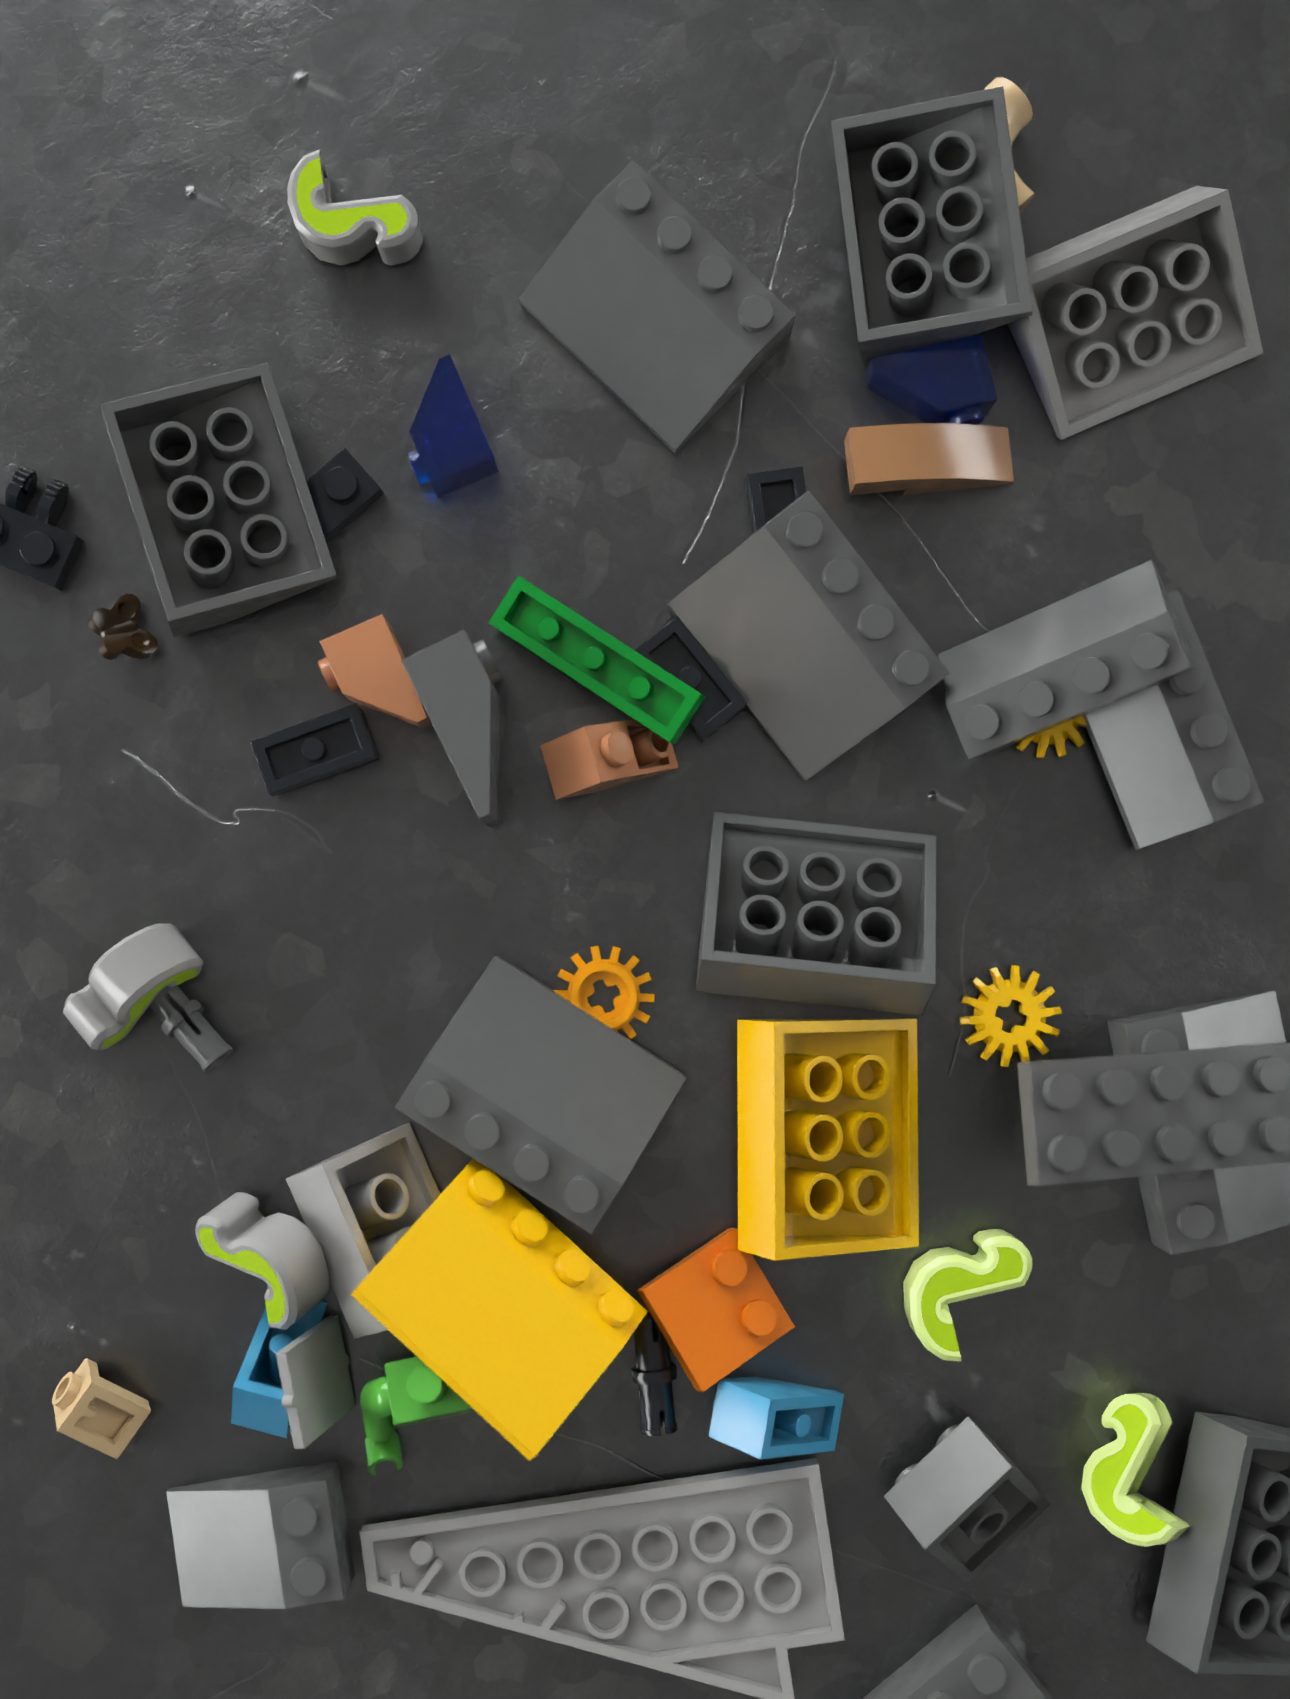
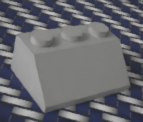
[286,1123,440,1339]

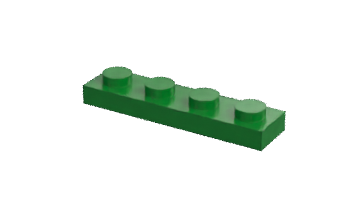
[489,575,706,745]

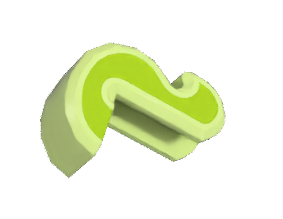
[903,1229,1032,1361]
[1081,1393,1190,1547]

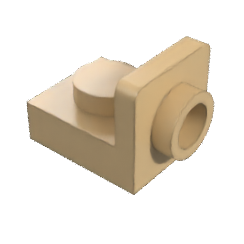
[52,1358,151,1459]

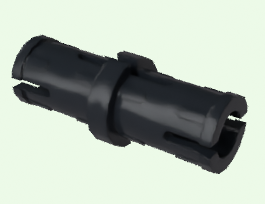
[631,1312,678,1436]

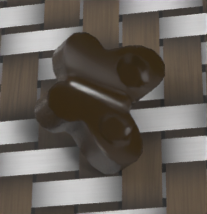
[88,594,158,660]

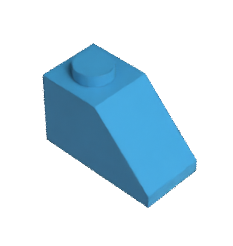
[231,1302,328,1439]
[709,1376,844,1459]

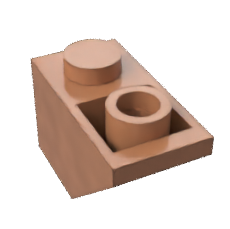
[540,719,679,800]

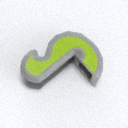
[287,149,423,265]
[63,923,203,1051]
[195,1192,329,1330]

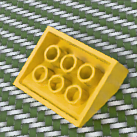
[737,1018,919,1261]
[350,1159,648,1461]

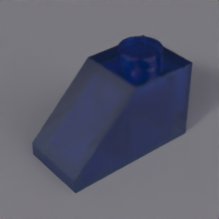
[865,334,998,425]
[407,354,499,497]

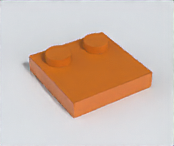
[637,1228,795,1392]

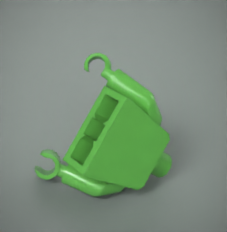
[360,1357,475,1476]

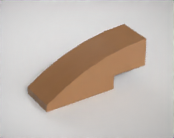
[844,423,1014,496]

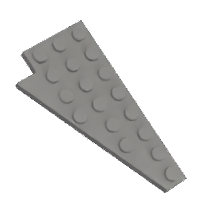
[359,1458,845,1699]

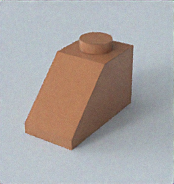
[318,614,433,729]

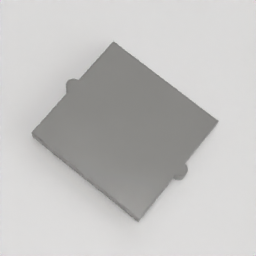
[276,1315,356,1449]

